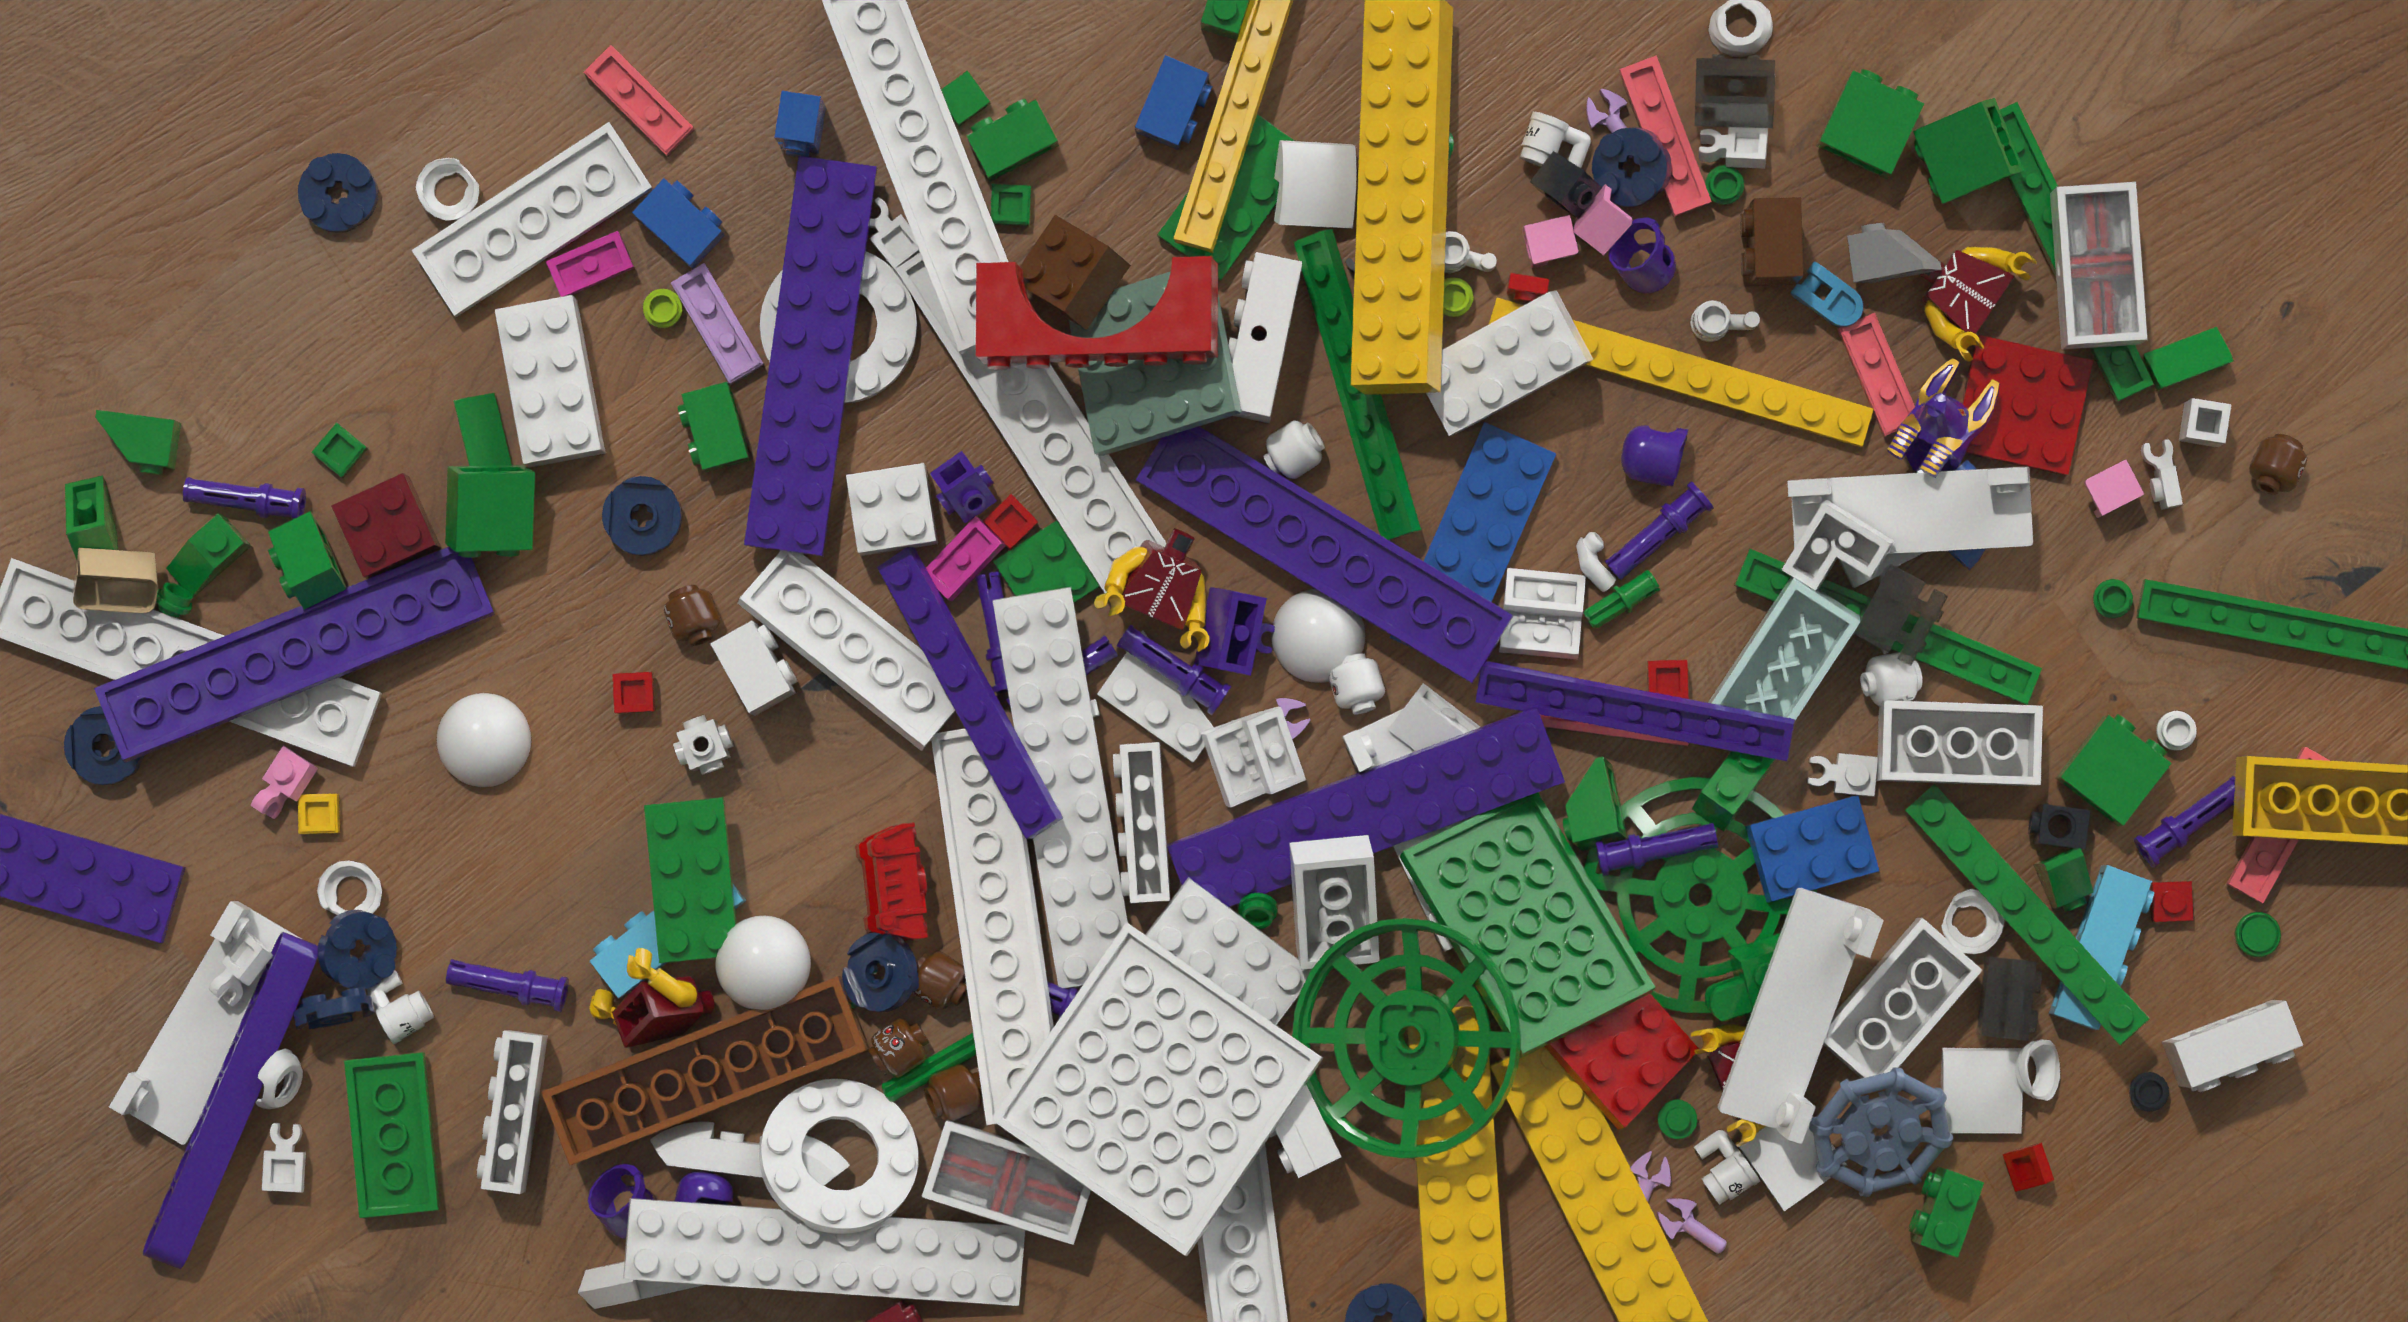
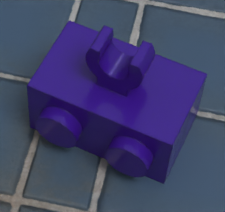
[1194,587,1275,676]

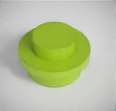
[1443,277,1473,317]
[643,289,683,328]

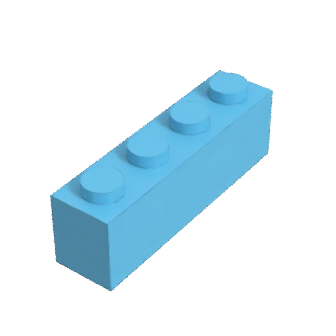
[2049,865,2154,1030]
[590,884,746,998]

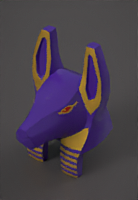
[1887,358,2000,478]

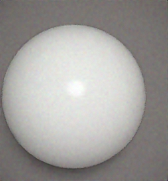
[1271,589,1365,683]
[437,693,531,787]
[715,916,811,1010]

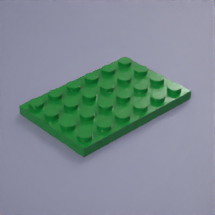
[1400,792,1656,1059]

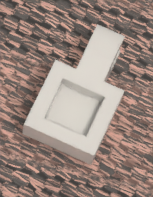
[2141,439,2183,510]
[209,931,273,1007]

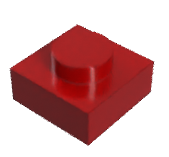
[1506,273,1549,303]
[983,494,1039,550]
[1647,660,1689,699]
[612,672,655,714]
[2150,881,2193,922]
[2002,1142,2054,1192]

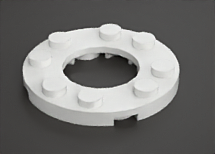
[760,252,917,403]
[759,1079,918,1234]

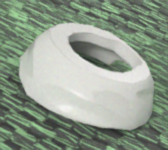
[1708,0,1773,57]
[416,158,479,221]
[317,861,382,915]
[1942,889,2004,954]
[2016,1039,2060,1101]
[256,1049,303,1109]

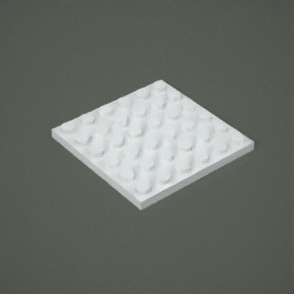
[991,922,1323,1256]

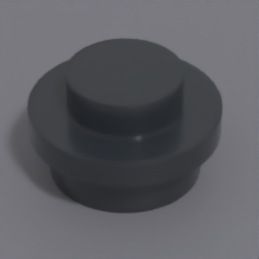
[2129,1072,2169,1112]

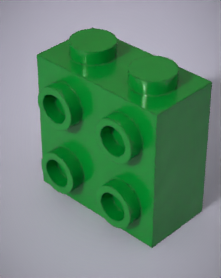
[1816,69,1925,179]
[1913,98,2024,204]
[445,465,535,557]
[2055,714,2172,827]
[1908,1166,1984,1258]

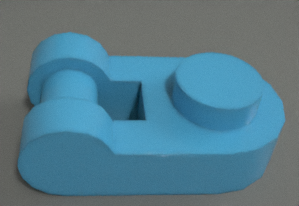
[1790,262,1863,327]

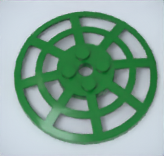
[1584,777,1817,1013]
[1292,918,1521,1158]

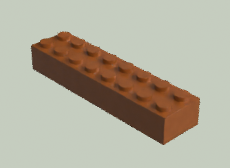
[541,976,869,1166]

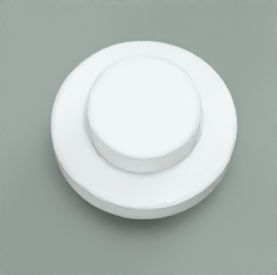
[2156,711,2196,750]

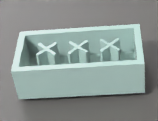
[1708,576,1861,720]

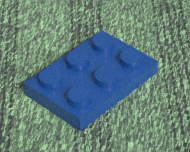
[1745,795,1880,902]

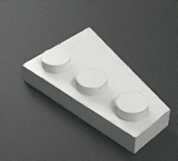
[1097,630,1214,763]

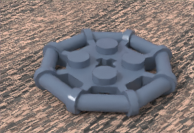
[1809,1067,1953,1197]

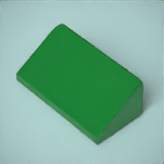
[2143,327,2234,391]
[454,393,512,466]

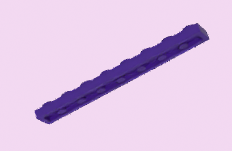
[877,547,1063,839]
[1476,661,1795,761]

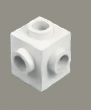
[673,715,733,775]

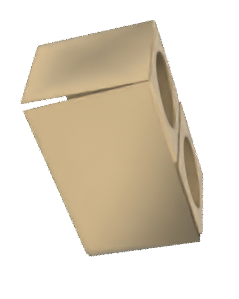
[73,548,158,613]

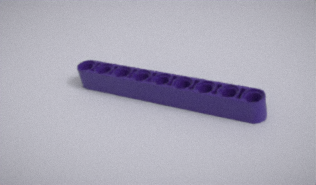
[143,932,318,1269]

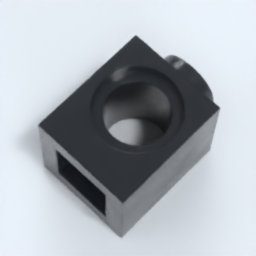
[1530,151,1602,219]
[2028,804,2091,850]

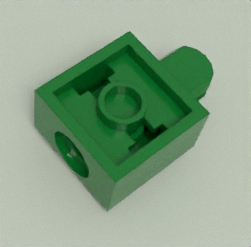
[1704,933,1780,1024]

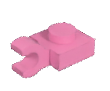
[251,746,318,819]

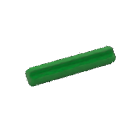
[881,1033,976,1102]

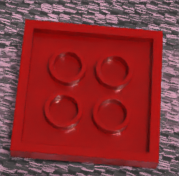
[1962,335,2093,476]
[1544,994,1699,1130]

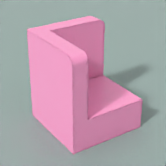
[1573,184,1633,255]
[1522,215,1578,269]
[2084,460,2144,518]

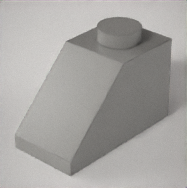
[1847,223,1941,283]

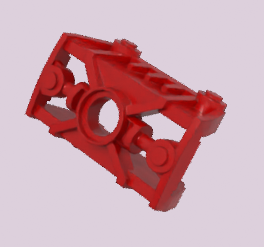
[855,822,928,941]

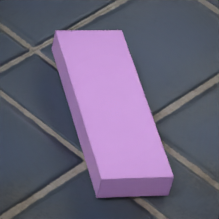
[671,263,764,385]

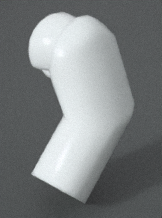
[1576,532,1616,592]

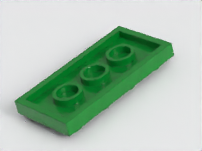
[1157,114,1294,281]
[644,797,736,963]
[344,1052,440,1218]

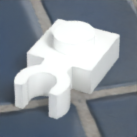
[1699,126,1768,169]
[869,197,920,271]
[1807,753,1878,797]
[262,1123,306,1192]

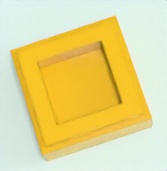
[298,794,340,834]

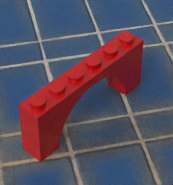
[976,256,1218,370]

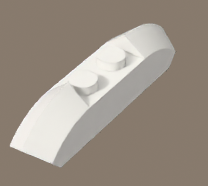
[650,1122,850,1185]
[578,1261,703,1309]

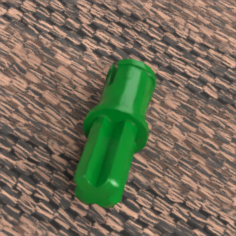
[1584,570,1661,629]

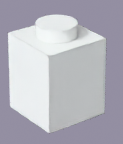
[2179,398,2231,447]

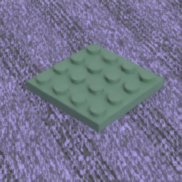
[1069,271,1242,456]

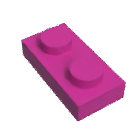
[546,231,635,297]
[926,516,1006,601]

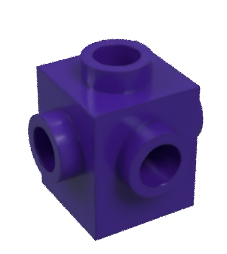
[930,451,997,523]

